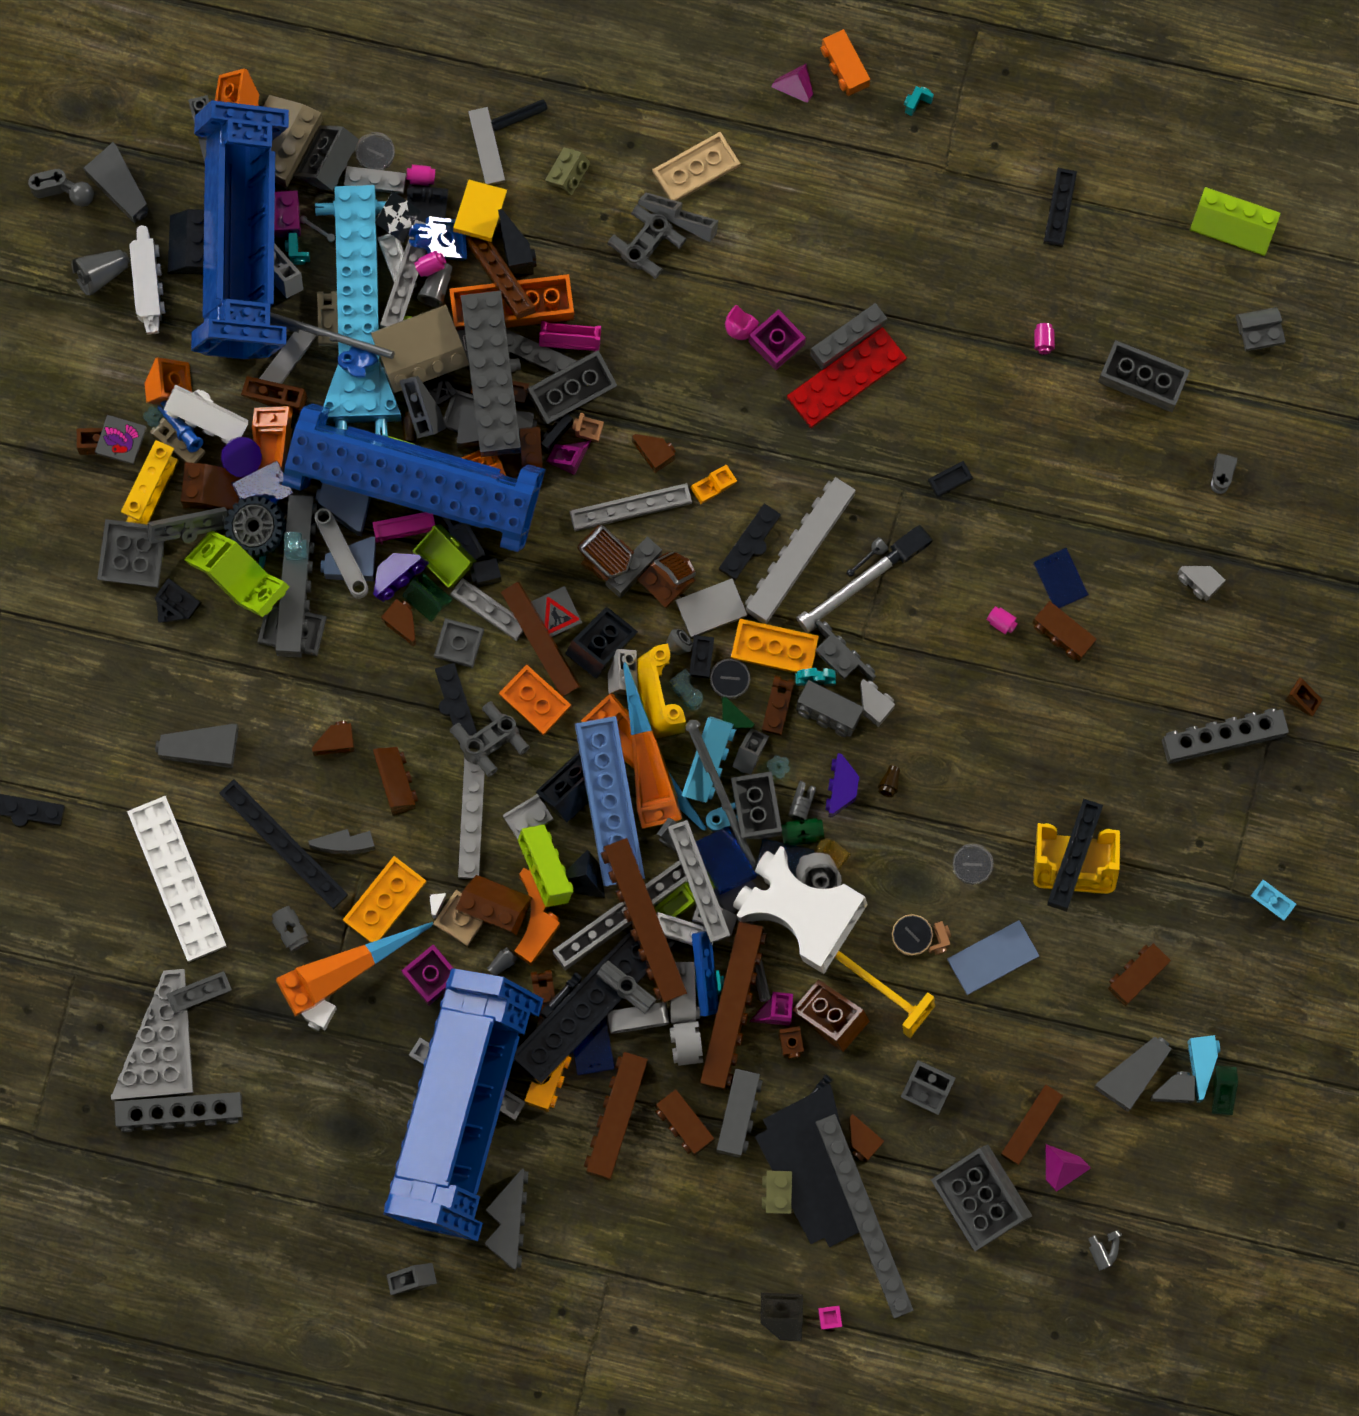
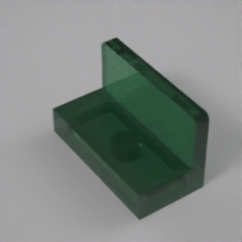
[402,573,453,622]

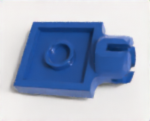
[409,217,467,261]

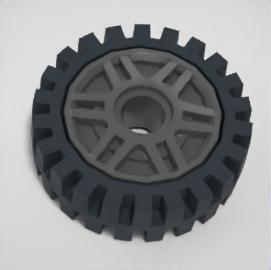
[224,496,287,557]

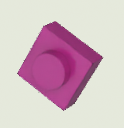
[818,1306,842,1330]

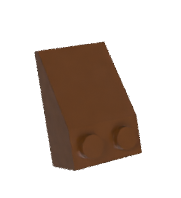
[181,462,247,511]
[792,979,870,1052]

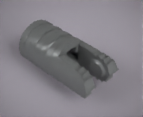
[788,781,816,820]

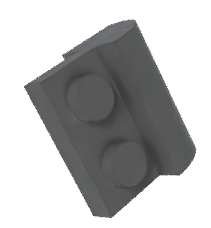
[1235,307,1285,352]
[901,1060,956,1115]

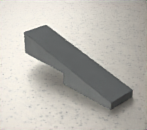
[638,192,719,242]

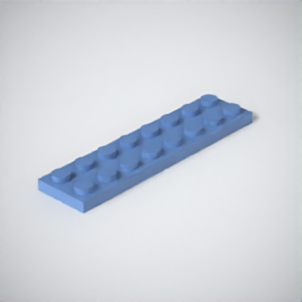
[575,716,645,886]

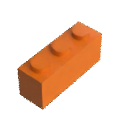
[820,29,870,96]

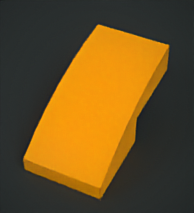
[690,465,737,504]

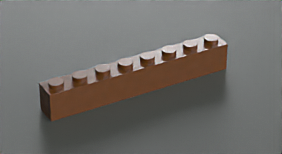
[601,838,687,1003]
[700,921,767,1090]

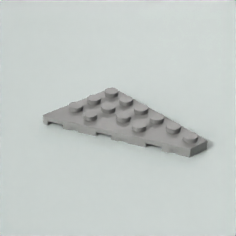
[111,969,193,1101]

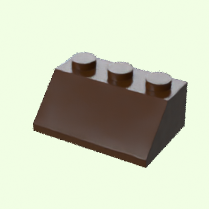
[373,747,418,816]
[456,875,532,935]

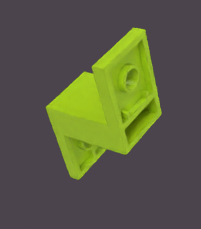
[184,531,289,617]

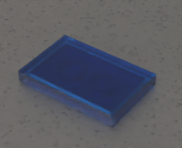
[696,826,756,895]

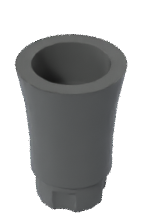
[417,263,453,308]

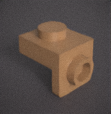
[572,413,604,443]
[928,921,951,955]

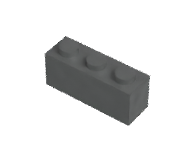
[606,536,662,599]

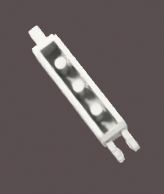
[129,225,165,335]

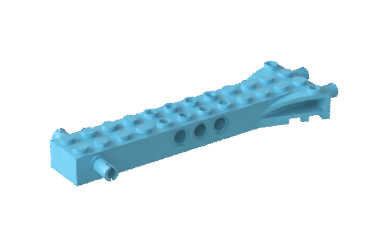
[315,185,401,437]

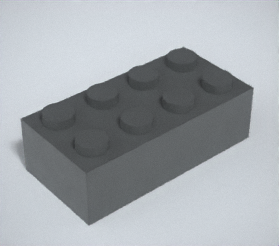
[1098,340,1190,412]
[525,350,617,425]

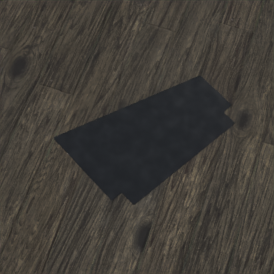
[755,1084,859,1247]

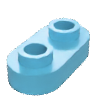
[706,802,738,832]

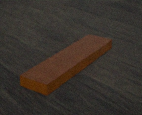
[1001,1084,1063,1165]

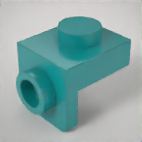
[904,86,934,116]
[285,233,310,265]

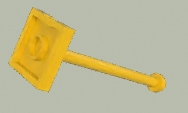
[834,951,935,1038]

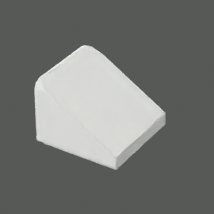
[430,893,446,919]

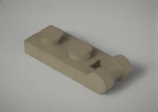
[317,291,338,346]
[149,418,205,463]

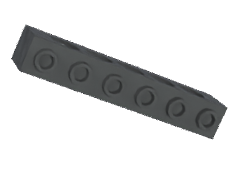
[1162,708,1289,764]
[115,1092,243,1132]

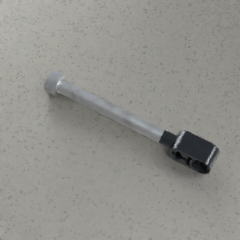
[796,525,933,633]

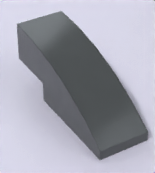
[308,829,376,854]

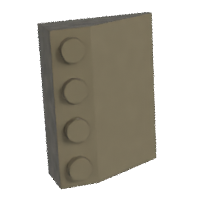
[263,95,323,188]
[371,305,469,393]

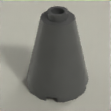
[71,250,130,296]

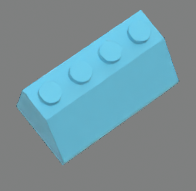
[681,716,736,803]

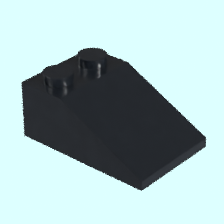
[498,209,537,278]
[565,606,638,679]

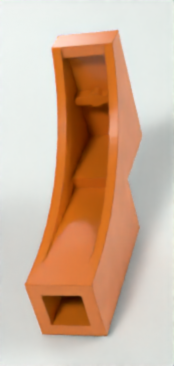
[514,868,560,966]

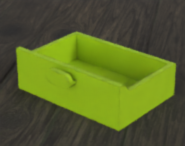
[412,524,476,588]

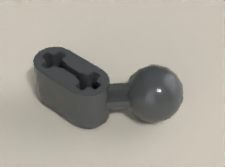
[28,169,94,207]

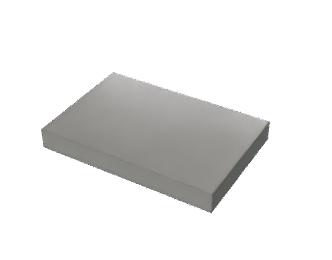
[676,579,747,638]

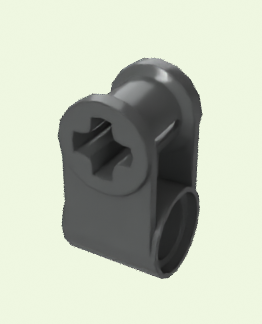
[1211,453,1237,494]

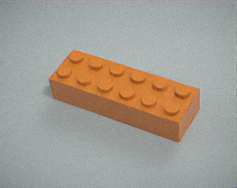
[449,274,574,331]

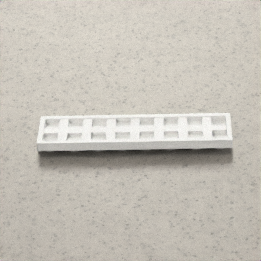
[127,796,227,963]

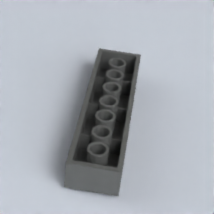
[461,291,521,458]

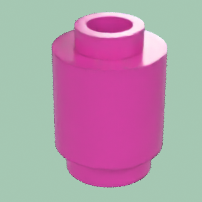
[406,164,435,186]
[415,250,446,277]
[1034,323,1055,354]
[986,606,1018,635]

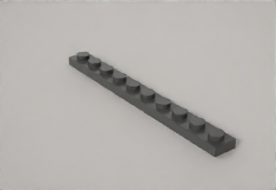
[815,1114,914,1318]

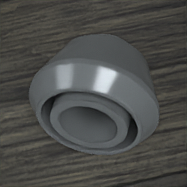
[666,629,693,655]

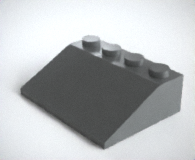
[931,1145,1032,1251]

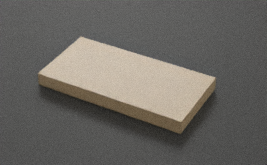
[652,132,741,201]

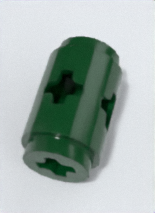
[781,818,825,846]

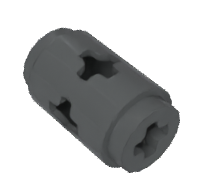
[271,906,309,952]

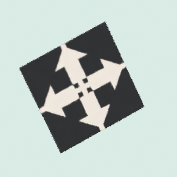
[375,191,421,243]

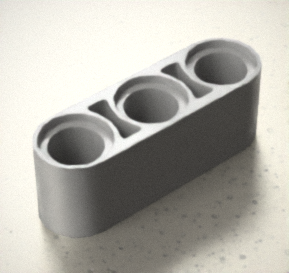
[608,1003,670,1034]

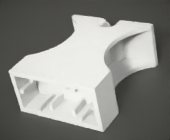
[733,846,868,974]

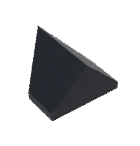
[566,850,605,898]

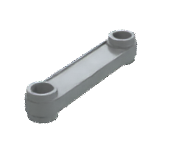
[315,508,368,599]

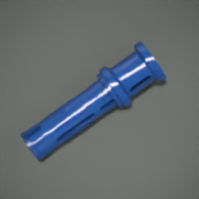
[157,401,203,453]

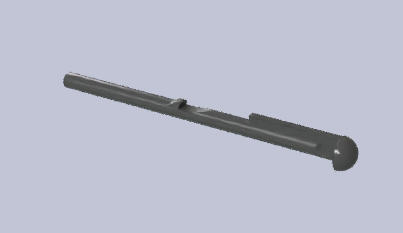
[270,312,395,359]
[686,720,757,868]

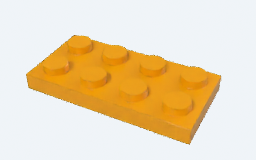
[731,619,819,673]
[343,856,427,943]

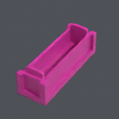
[539,321,601,351]
[372,512,435,544]

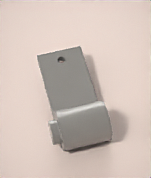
[671,962,700,1023]

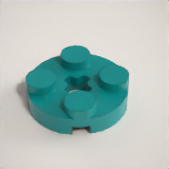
[795,668,836,686]

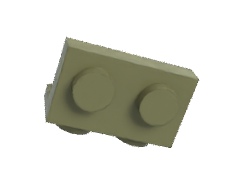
[545,147,590,195]
[762,1171,792,1214]

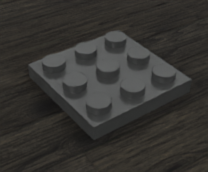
[97,519,165,588]

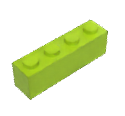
[518,825,573,907]

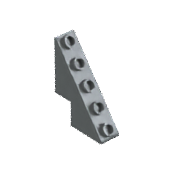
[485,1168,529,1271]

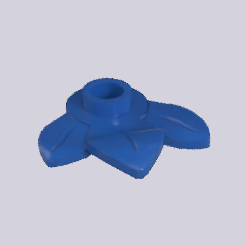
[338,347,378,377]

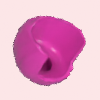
[725,305,759,340]

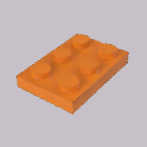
[499,664,571,736]

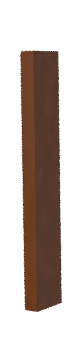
[466,236,536,320]
[501,582,581,697]

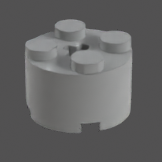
[796,853,841,889]
[669,1021,703,1066]

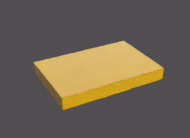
[453,180,507,242]

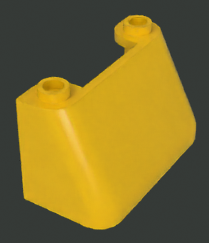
[637,643,686,739]
[1033,823,1120,894]

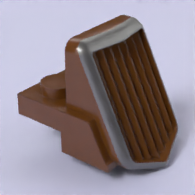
[577,525,634,581]
[637,552,696,608]

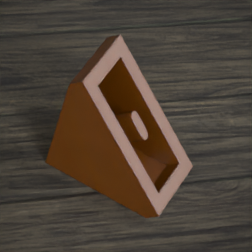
[1285,678,1322,717]

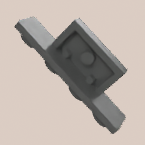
[815,619,876,682]

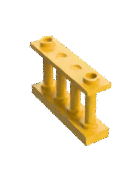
[121,440,179,525]

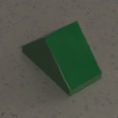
[722,696,755,728]

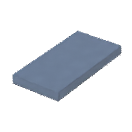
[947,920,1039,995]

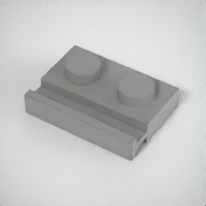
[503,794,553,840]

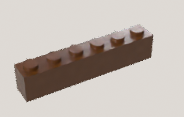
[584,1052,648,1181]

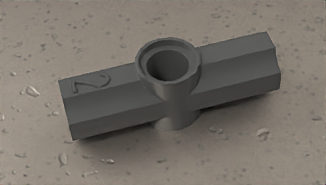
[596,961,656,1014]

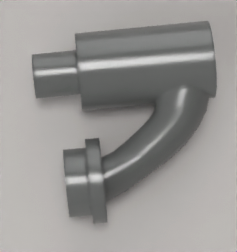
[1088,1230,1123,1271]

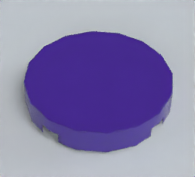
[221,437,262,477]

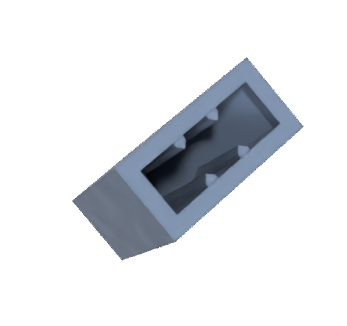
[316,483,371,537]
[321,537,376,581]

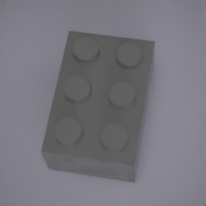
[796,680,864,738]

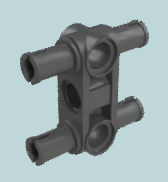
[607,204,686,279]
[450,701,530,777]

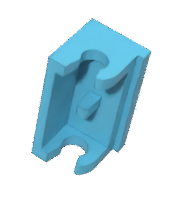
[1251,880,1296,920]

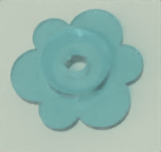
[143,406,166,427]
[767,755,790,779]

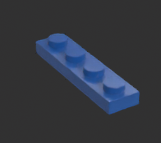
[692,931,719,1016]

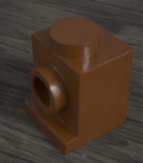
[779,1026,804,1059]

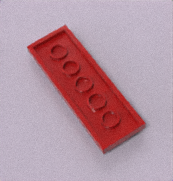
[787,327,907,428]

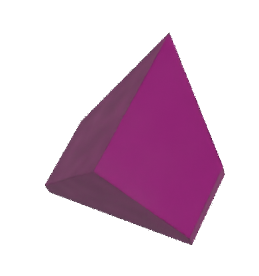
[771,63,813,103]
[546,441,591,475]
[749,992,793,1026]
[1046,1144,1091,1192]

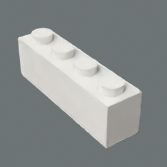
[164,384,248,444]

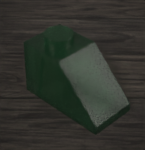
[1212,1065,1238,1115]

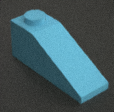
[1188,1035,1220,1103]

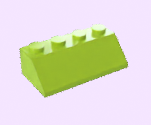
[1190,187,1280,256]

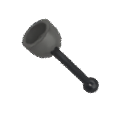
[847,537,889,577]

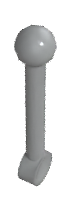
[300,216,335,242]

